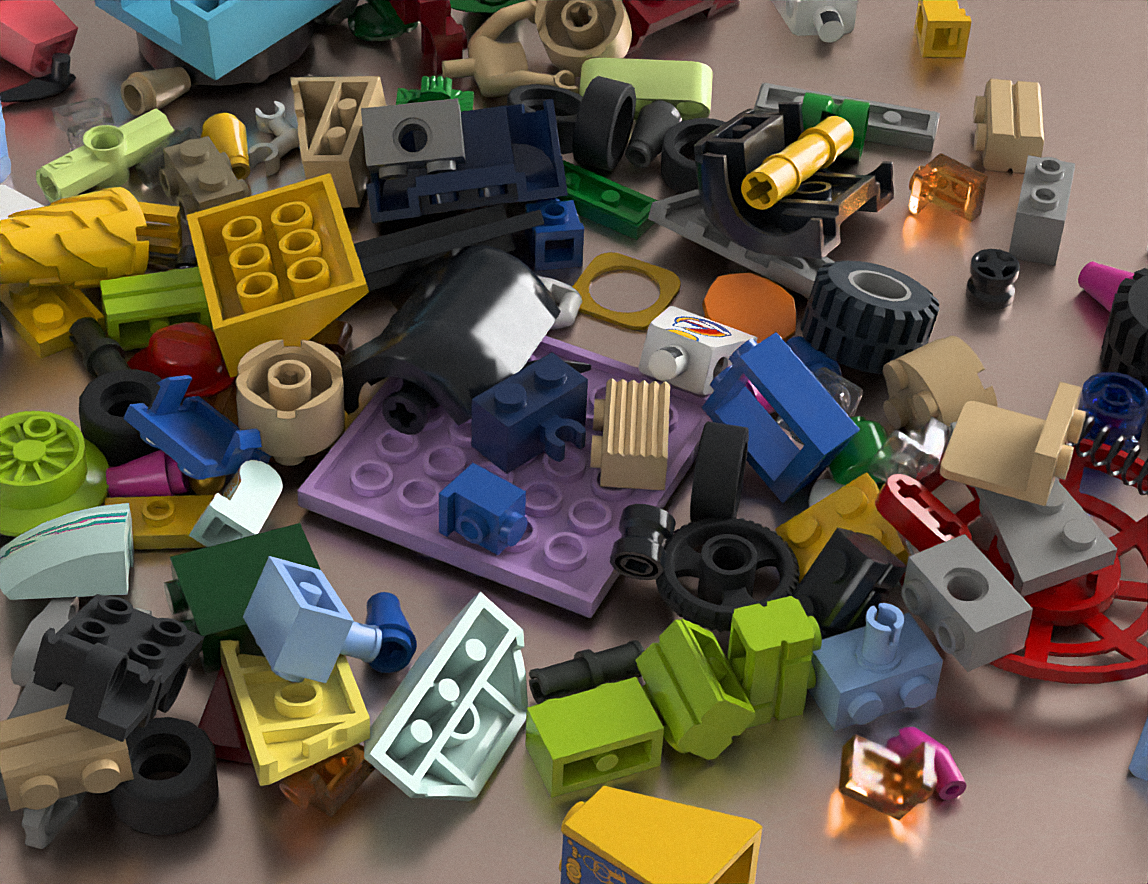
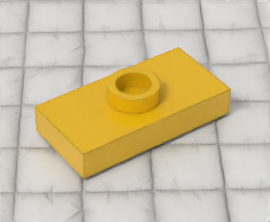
[105,495,215,549]

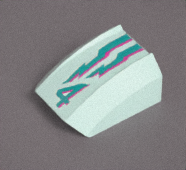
[0,503,134,600]

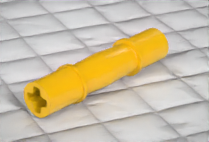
[741,116,854,210]

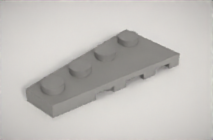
[648,189,835,299]
[947,421,1117,597]

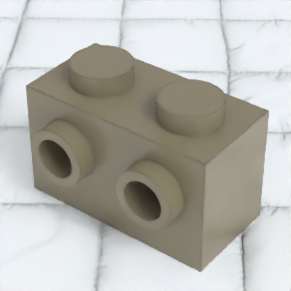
[159,136,251,227]

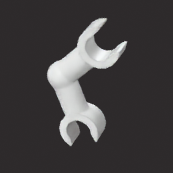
[248,101,300,176]

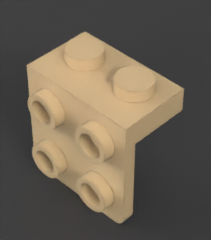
[940,382,1086,506]

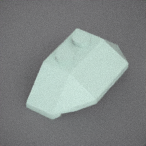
[364,592,528,801]

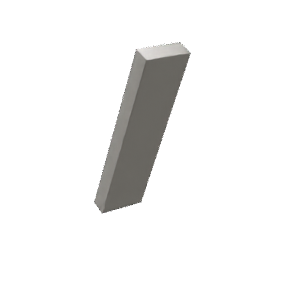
[754,83,940,152]

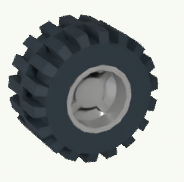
[800,261,940,374]

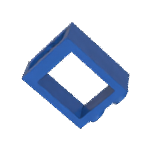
[701,332,860,503]

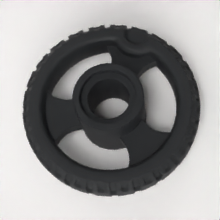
[656,517,800,633]

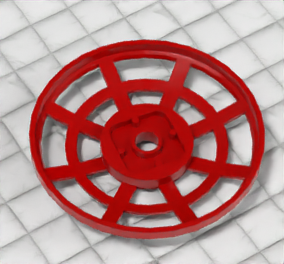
[899,438,1148,684]

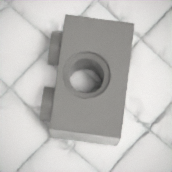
[361,98,466,180]
[1009,155,1075,266]
[901,534,1033,672]

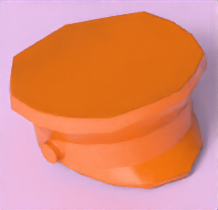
[702,273,796,343]

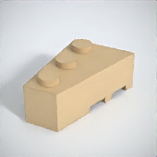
[291,76,386,209]

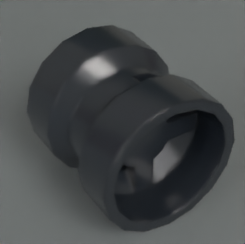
[610,504,676,580]

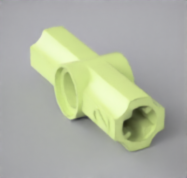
[36,108,176,203]

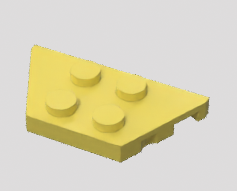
[220,640,370,786]

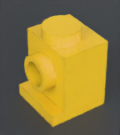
[914,0,971,57]

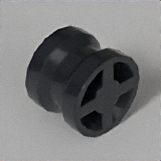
[966,248,1020,310]

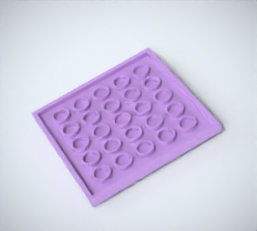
[297,336,713,618]

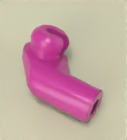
[886,727,967,800]

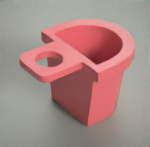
[0,0,78,78]

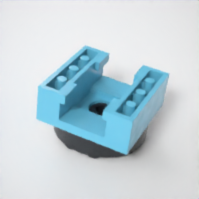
[94,0,342,86]

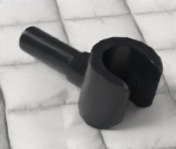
[148,245,198,269]

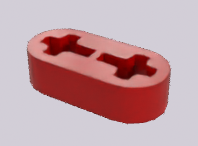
[875,474,972,552]

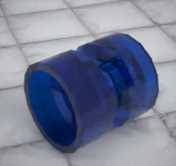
[1078,372,1148,453]

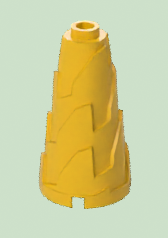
[0,187,149,289]

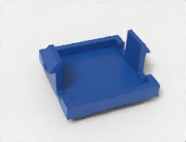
[123,375,271,480]

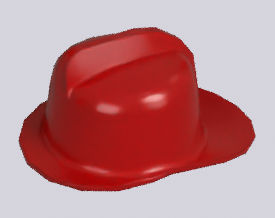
[127,322,237,398]

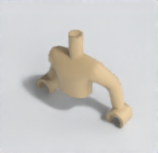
[442,0,579,98]

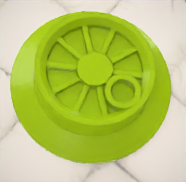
[0,411,109,537]

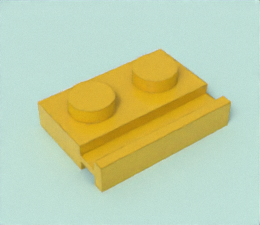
[0,283,106,359]

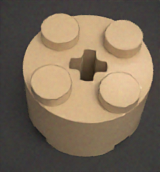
[535,0,632,77]
[883,336,998,459]
[236,339,345,466]

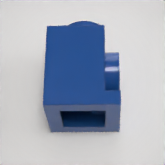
[525,197,584,271]
[439,463,528,555]

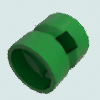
[802,92,870,162]

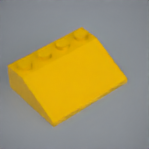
[186,173,369,378]

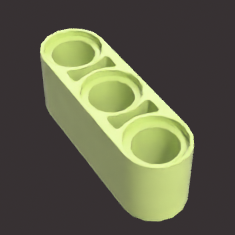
[579,58,713,121]

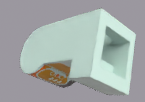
[189,460,283,547]

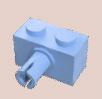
[243,556,382,683]
[808,603,943,731]

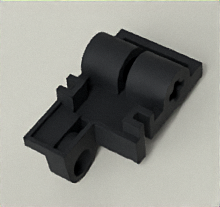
[33,594,204,742]

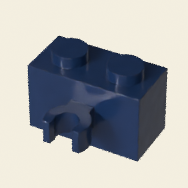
[471,352,588,474]

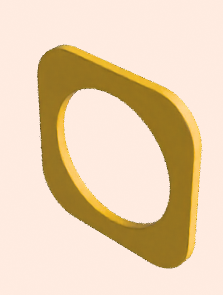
[572,252,681,330]

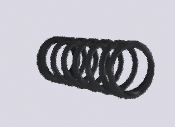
[1067,411,1148,496]

